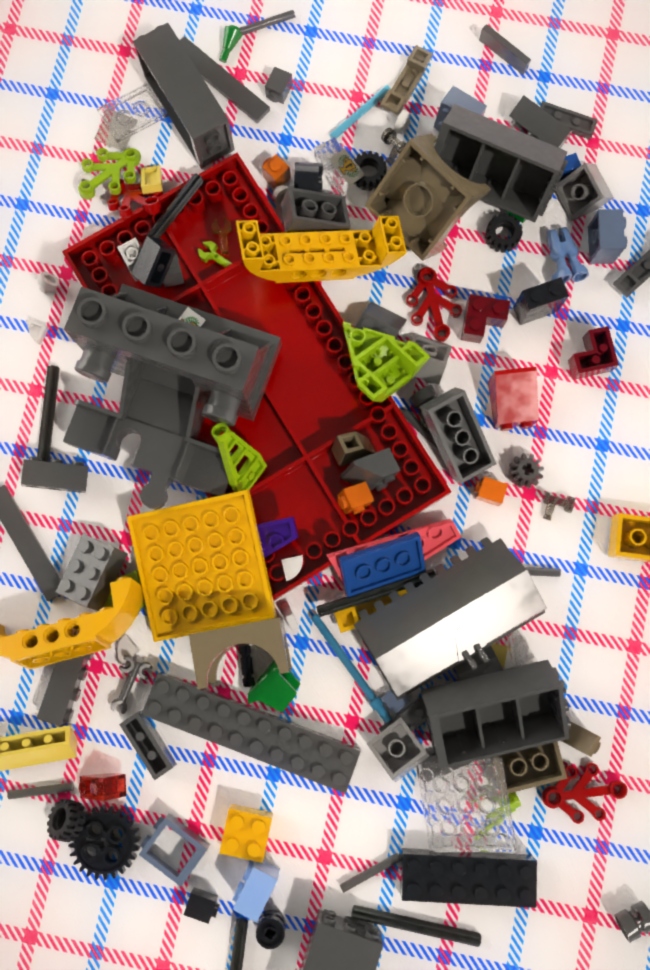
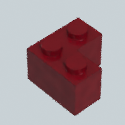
[460,294,510,344]
[568,326,619,380]

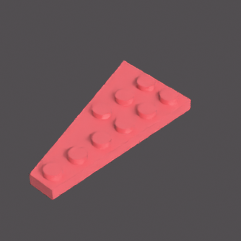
[326,519,461,583]

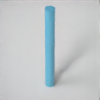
[329,85,391,141]

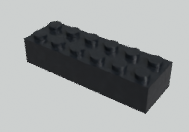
[400,848,537,908]

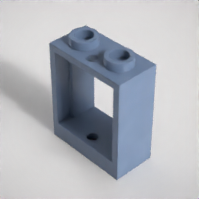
[139,813,210,887]

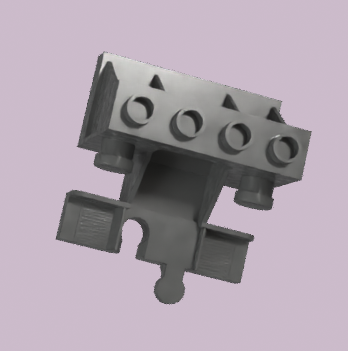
[63,284,282,510]

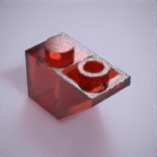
[78,773,127,801]

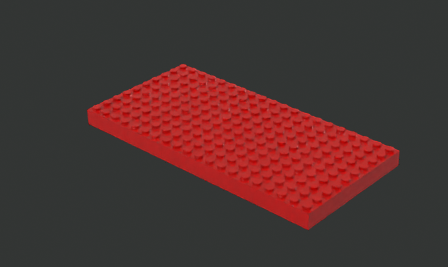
[62,152,452,601]

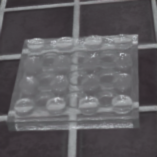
[416,758,517,852]

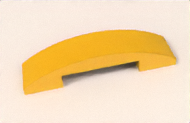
[334,589,408,633]

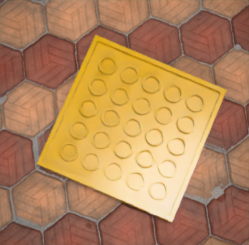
[127,489,277,642]

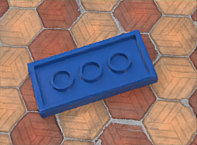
[338,532,426,597]

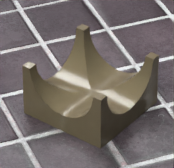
[365,133,491,261]
[189,617,292,690]

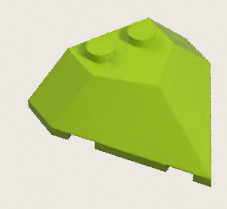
[342,321,430,402]

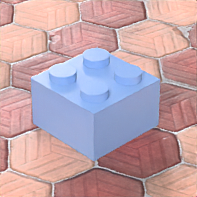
[232,860,280,923]

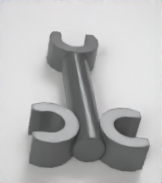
[110,655,153,714]

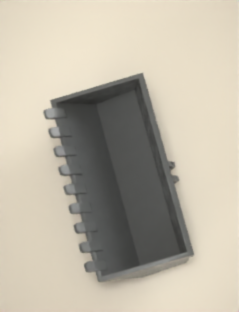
[354,537,547,701]

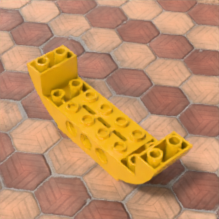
[236,216,407,283]
[0,576,144,670]

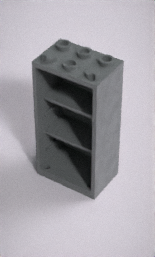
[133,22,235,169]
[434,104,568,223]
[420,659,571,770]
[300,909,383,970]

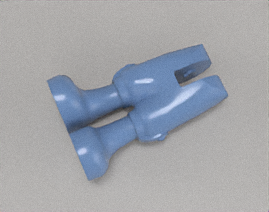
[546,227,589,284]

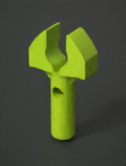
[198,241,232,268]

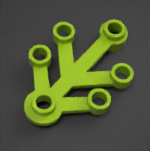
[78,148,141,200]

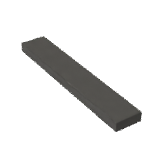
[180,36,270,124]
[0,485,61,602]

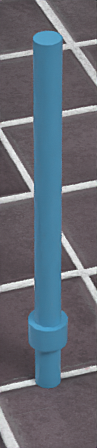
[311,614,392,724]

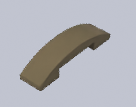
[380,45,433,115]

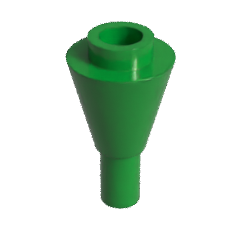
[219,24,243,63]

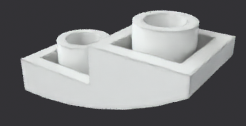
[117,237,142,281]

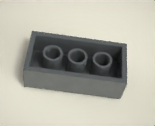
[419,387,496,484]

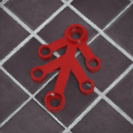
[107,179,164,217]
[406,267,462,342]
[542,762,628,824]

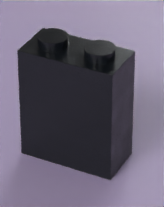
[513,277,569,325]

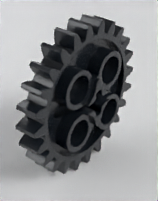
[68,804,141,880]

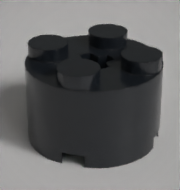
[294,162,323,192]

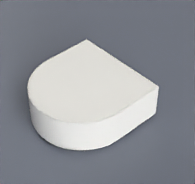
[394,109,410,135]

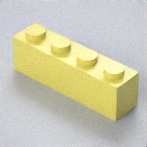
[0,725,77,771]

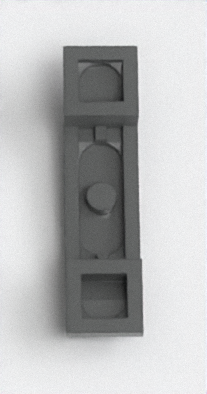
[613,250,650,298]

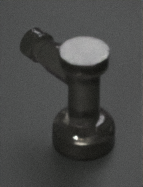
[381,128,407,165]
[543,491,576,521]

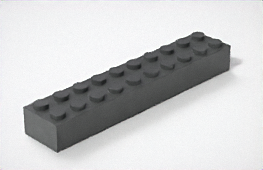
[141,672,361,794]

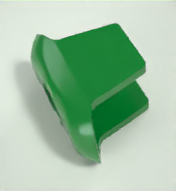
[247,659,301,712]

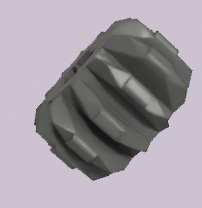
[508,453,544,489]

